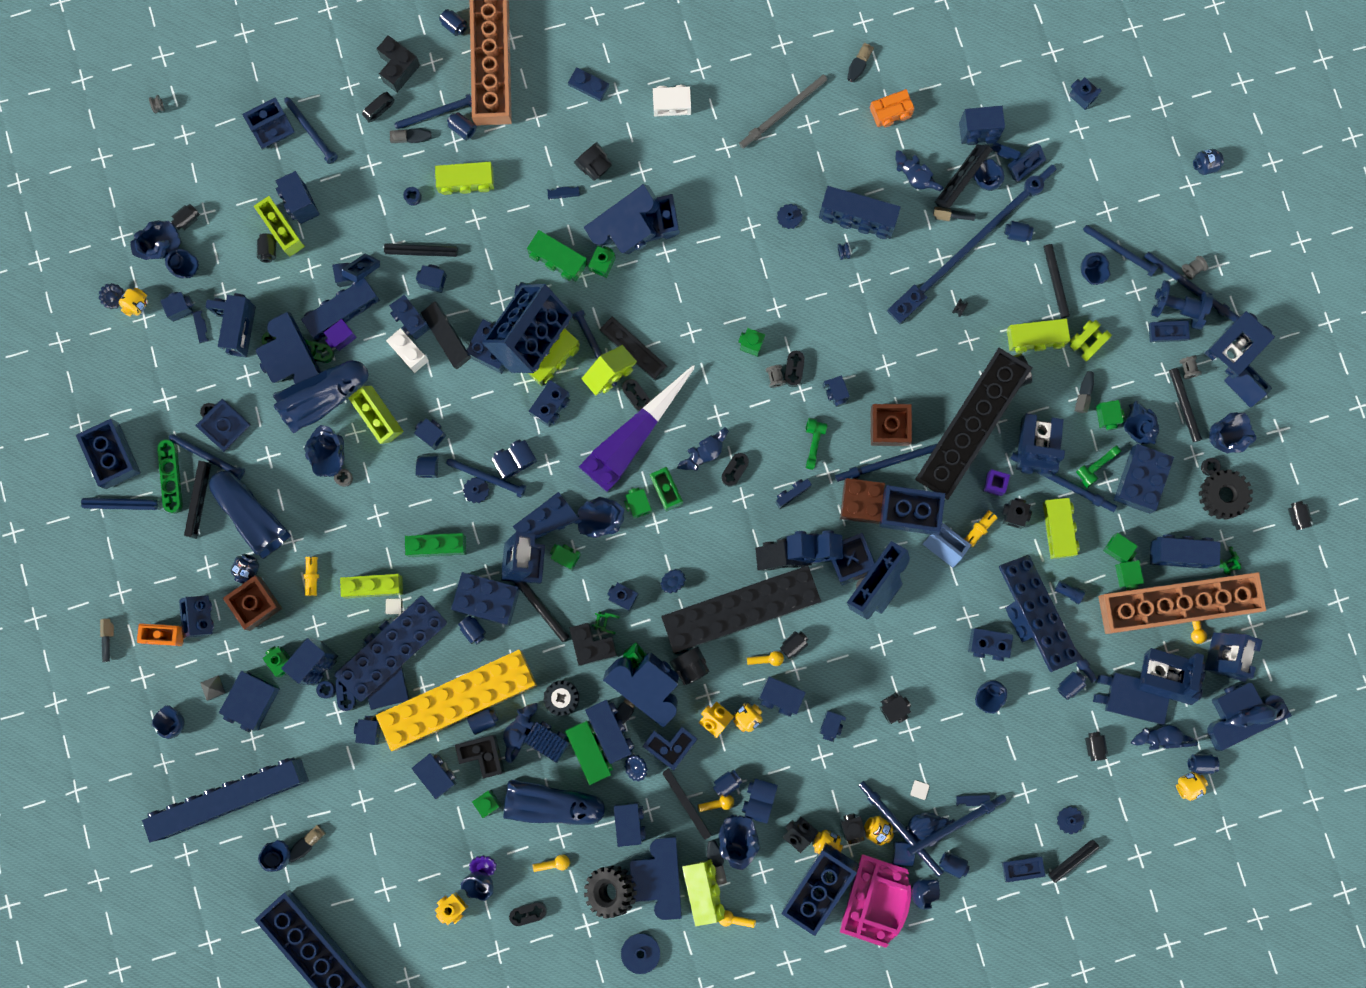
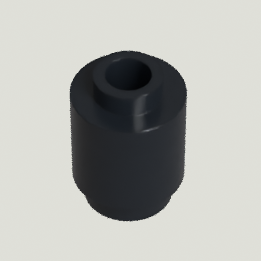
[171,204,200,231]
[257,233,276,263]
[1288,501,1313,530]
[780,631,809,659]
[1085,732,1108,761]

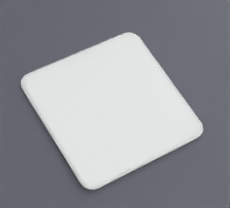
[386,599,401,614]
[910,780,929,800]

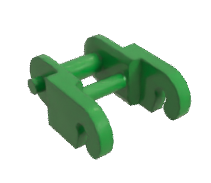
[1219,546,1241,575]
[592,611,620,635]

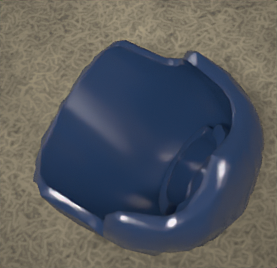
[973,159,1005,191]
[165,249,199,278]
[1080,252,1110,285]
[975,680,1007,714]
[152,705,185,739]
[258,840,290,872]
[460,871,494,901]
[911,878,940,910]

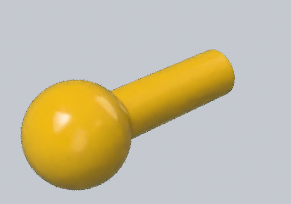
[1191,621,1207,644]
[747,651,784,666]
[697,795,734,812]
[532,854,570,872]
[719,910,756,928]

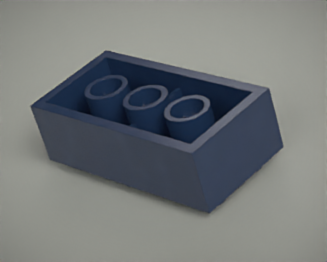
[819,186,901,239]
[781,843,860,936]

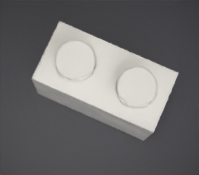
[653,85,691,116]
[386,328,429,373]

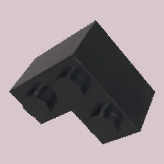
[377,35,420,93]
[755,539,812,571]
[569,623,618,666]
[455,735,505,779]

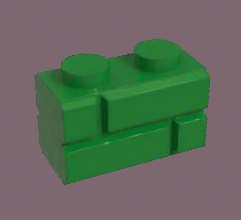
[649,467,683,512]

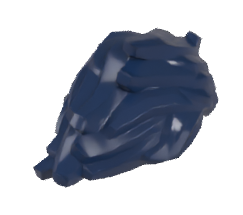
[1124,401,1159,445]
[906,812,955,847]

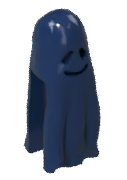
[273,360,369,433]
[209,471,291,559]
[503,780,605,825]

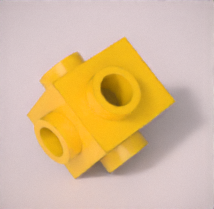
[699,701,734,738]
[435,892,468,925]

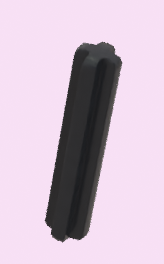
[1048,840,1100,883]

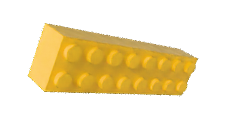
[376,649,537,751]

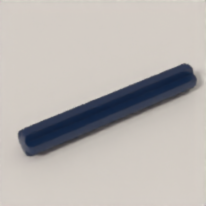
[81,498,158,510]

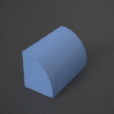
[922,523,971,568]

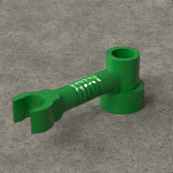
[805,418,827,470]
[1076,445,1122,488]

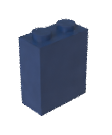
[219,671,280,732]

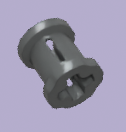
[1182,255,1208,280]
[1179,355,1202,379]
[765,365,786,388]

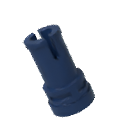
[1054,580,1086,605]

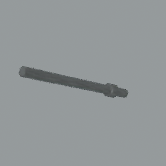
[739,74,828,149]

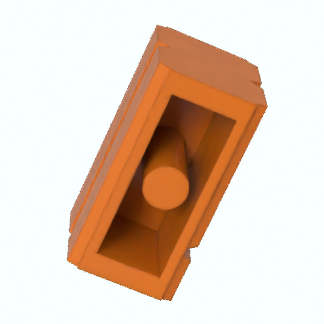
[870,89,914,128]
[137,623,184,646]

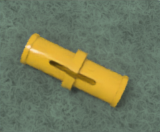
[964,510,997,547]
[304,557,319,596]

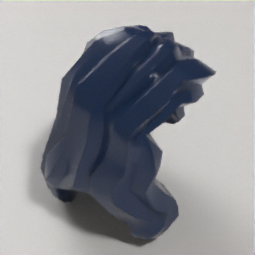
[130,220,182,260]
[1209,412,1256,454]
[304,425,344,477]
[577,497,624,538]
[719,815,760,870]

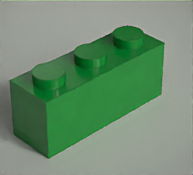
[527,230,588,282]
[405,533,466,557]
[565,721,614,785]

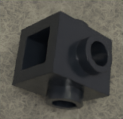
[1002,498,1032,529]
[783,816,819,853]

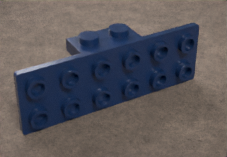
[999,555,1080,672]
[335,595,447,702]

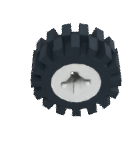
[543,680,580,716]

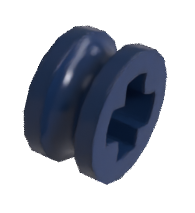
[403,187,421,206]
[837,242,850,260]
[316,681,336,699]

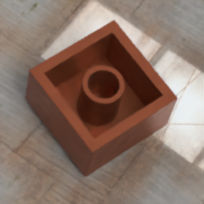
[871,404,912,446]
[840,478,885,524]
[223,576,282,631]

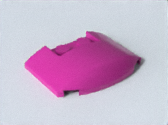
[840,854,911,948]

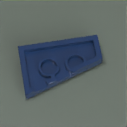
[513,492,581,539]

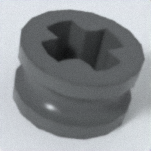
[149,95,165,114]
[334,469,353,487]

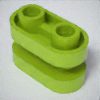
[1070,320,1112,362]

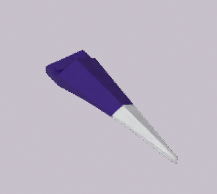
[579,365,695,493]

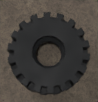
[1199,469,1253,520]
[584,865,637,919]

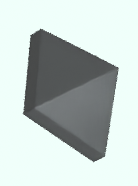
[200,675,225,701]

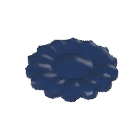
[777,204,802,229]
[98,283,124,309]
[463,477,489,503]
[660,569,686,594]
[624,754,648,782]
[1057,806,1084,834]

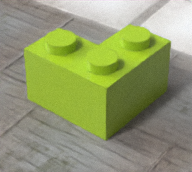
[581,345,637,396]

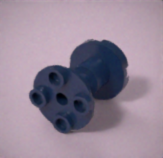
[1151,280,1213,330]

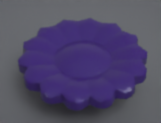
[469,855,497,876]

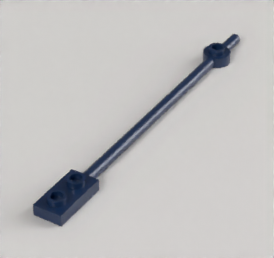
[887,164,1057,324]

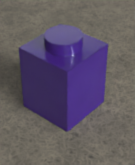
[324,319,357,351]
[983,469,1010,496]

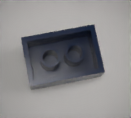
[76,419,141,489]
[1113,444,1174,514]
[880,485,945,536]
[1150,535,1221,569]
[451,572,520,626]
[281,638,338,686]
[758,677,806,717]
[585,700,635,764]

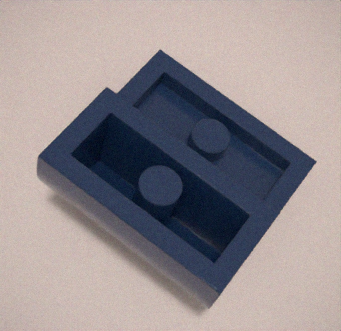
[242,97,295,150]
[646,194,680,242]

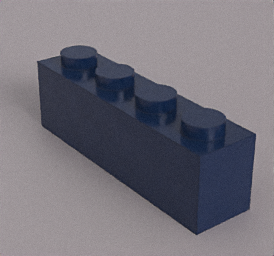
[301,278,380,342]

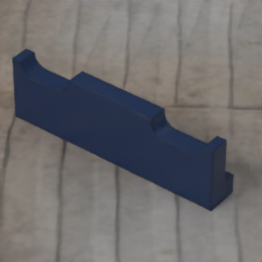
[991,142,1021,162]
[547,186,580,200]
[192,310,209,344]
[956,795,990,806]

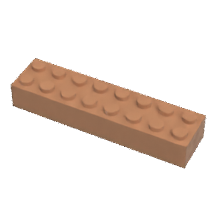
[470,0,512,126]
[1098,572,1266,634]

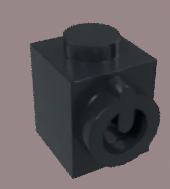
[879,692,911,724]
[839,813,866,845]

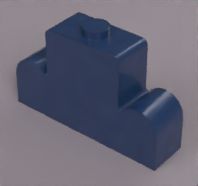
[584,184,659,254]
[256,312,321,384]
[847,541,910,620]
[603,653,679,728]
[1207,683,1292,751]
[630,836,682,920]

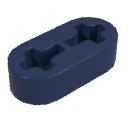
[336,679,356,711]

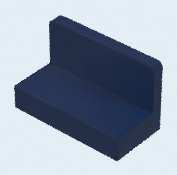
[1224,364,1272,407]

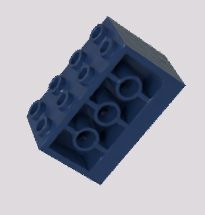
[482,284,573,373]

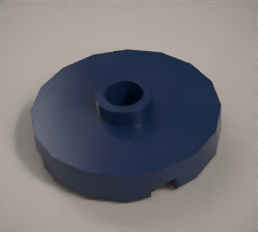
[621,933,660,974]

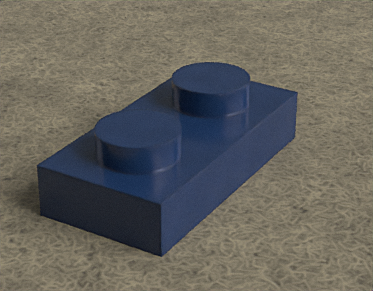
[568,67,609,102]
[1007,143,1046,182]
[341,253,380,283]
[1148,321,1190,342]
[775,478,812,509]
[1002,856,1046,883]

